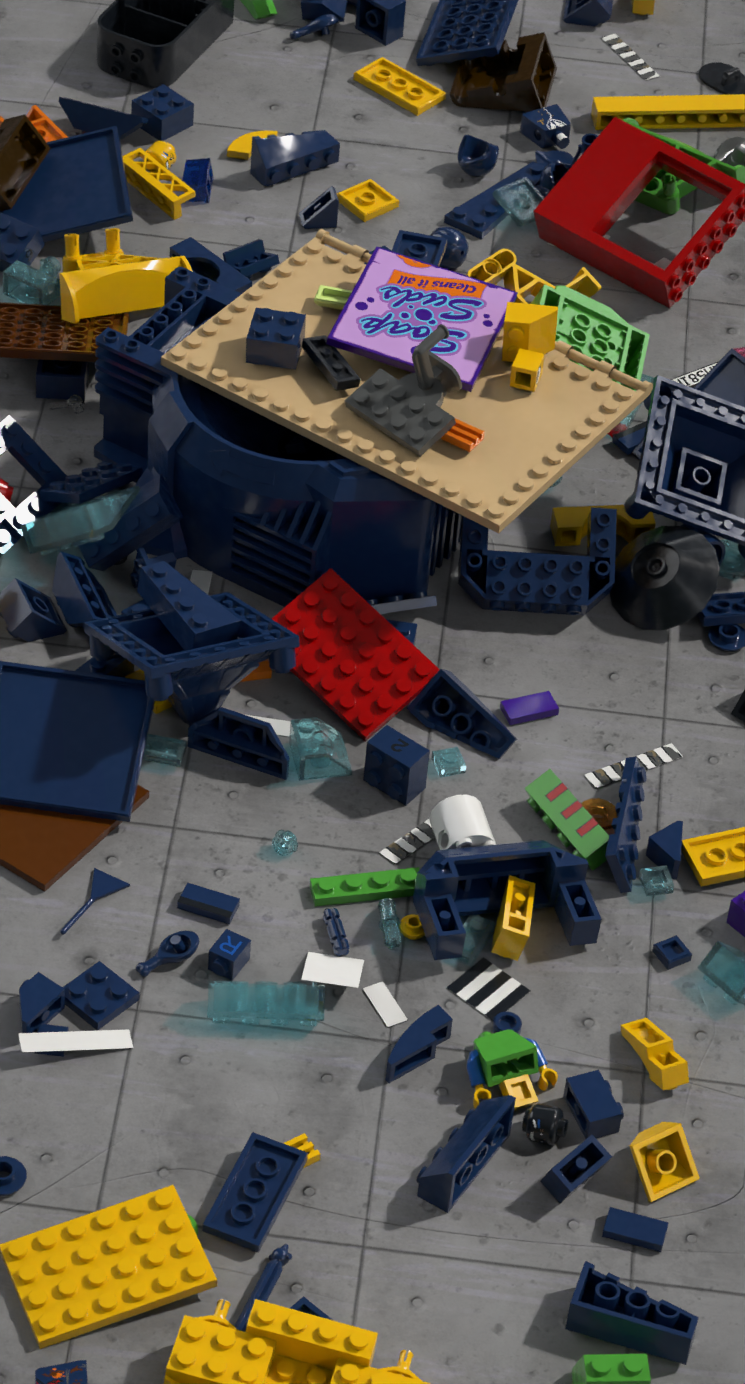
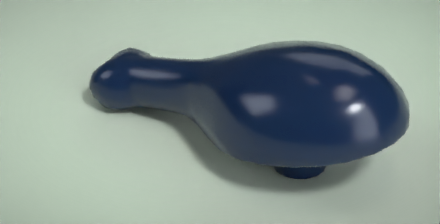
[290,14,339,40]
[135,930,199,977]

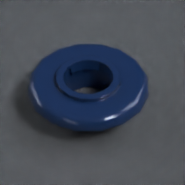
[708,624,745,651]
[0,1156,27,1196]

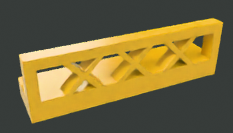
[123,148,195,220]

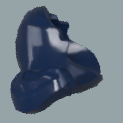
[533,160,569,201]

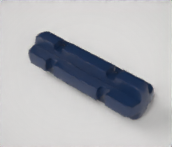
[323,907,350,956]

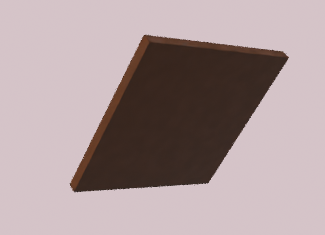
[0,785,149,892]

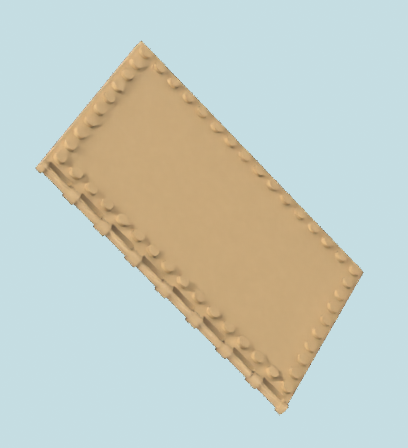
[161,229,653,533]

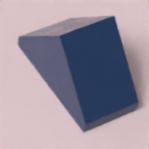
[299,186,339,229]
[646,821,683,879]

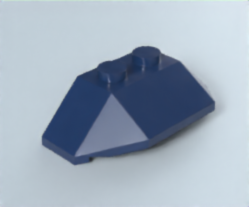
[58,97,148,139]
[52,551,117,629]
[187,707,290,780]

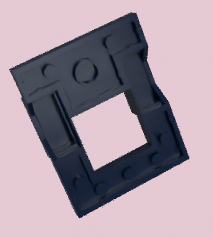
[0,415,67,557]

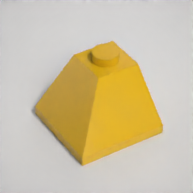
[629,1122,700,1202]

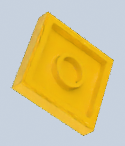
[337,179,399,222]

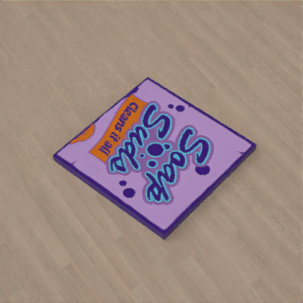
[326,246,518,392]

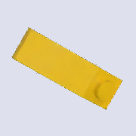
[491,875,535,961]

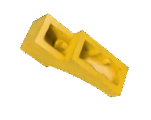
[621,1017,689,1090]

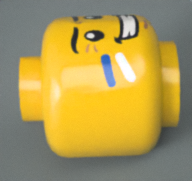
[145,141,176,173]

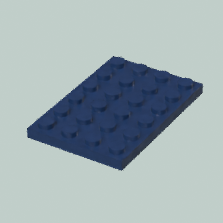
[416,0,519,66]

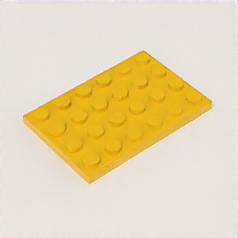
[0,1185,218,1349]

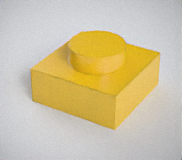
[499,1074,538,1110]

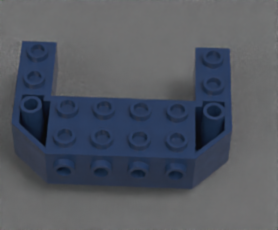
[458,508,617,616]
[413,840,602,960]

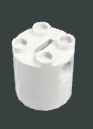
[429,795,496,850]

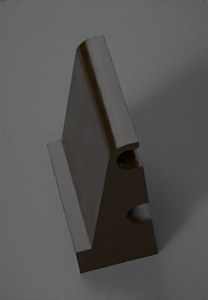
[449,32,557,113]
[0,114,51,212]

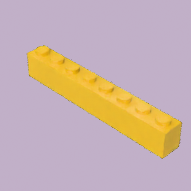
[591,94,745,130]

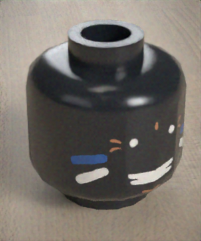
[522,1103,568,1145]

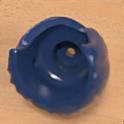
[458,135,499,177]
[430,226,469,270]

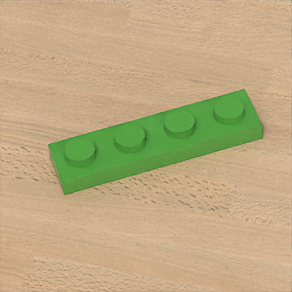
[310,867,420,907]

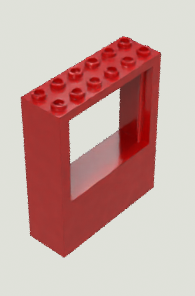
[533,117,745,308]

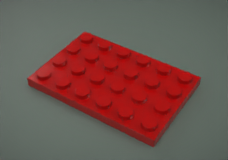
[272,568,440,742]

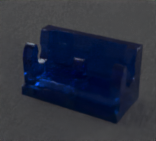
[182,158,214,203]

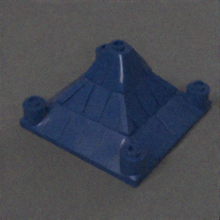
[624,375,745,558]
[84,592,300,726]

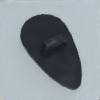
[699,62,745,95]

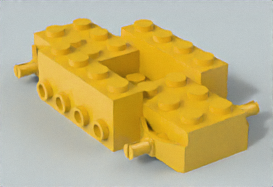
[164,1299,431,1384]

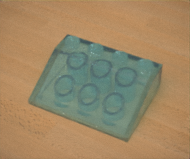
[20,485,140,556]

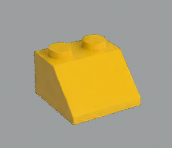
[502,302,558,362]

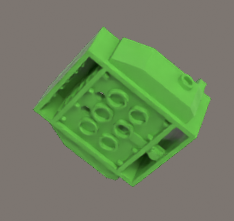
[531,284,650,391]

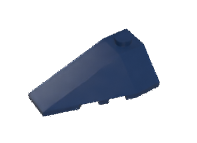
[407,669,517,759]

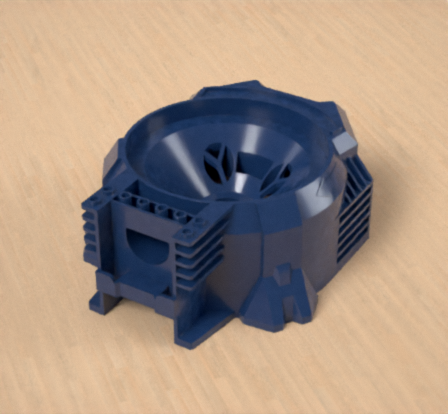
[94,267,461,607]

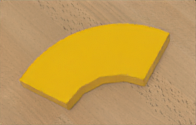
[227,131,278,160]

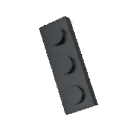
[301,335,360,391]

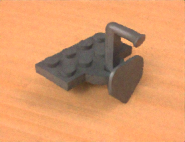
[345,324,462,457]

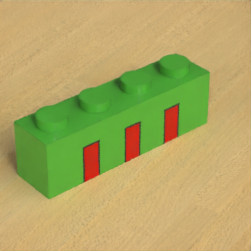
[524,769,609,871]

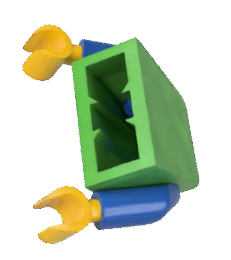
[467,1029,558,1109]

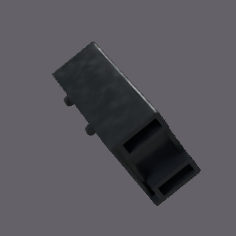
[97,0,234,88]

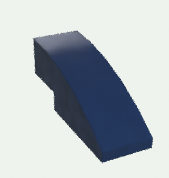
[385,1005,453,1083]

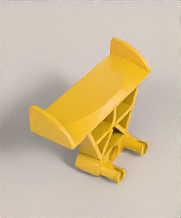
[59,228,193,324]
[466,248,602,329]

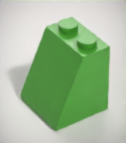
[572,1354,651,1384]

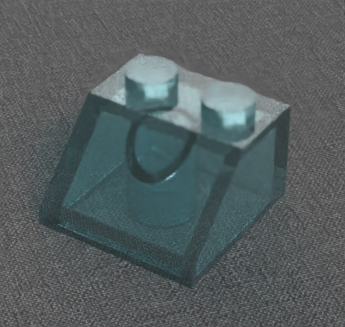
[3,260,60,305]
[289,717,352,781]
[697,941,745,1005]

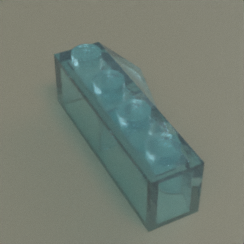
[207,980,325,1026]

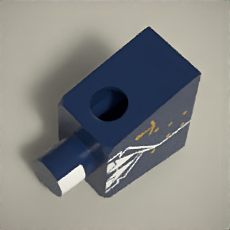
[520,104,571,149]

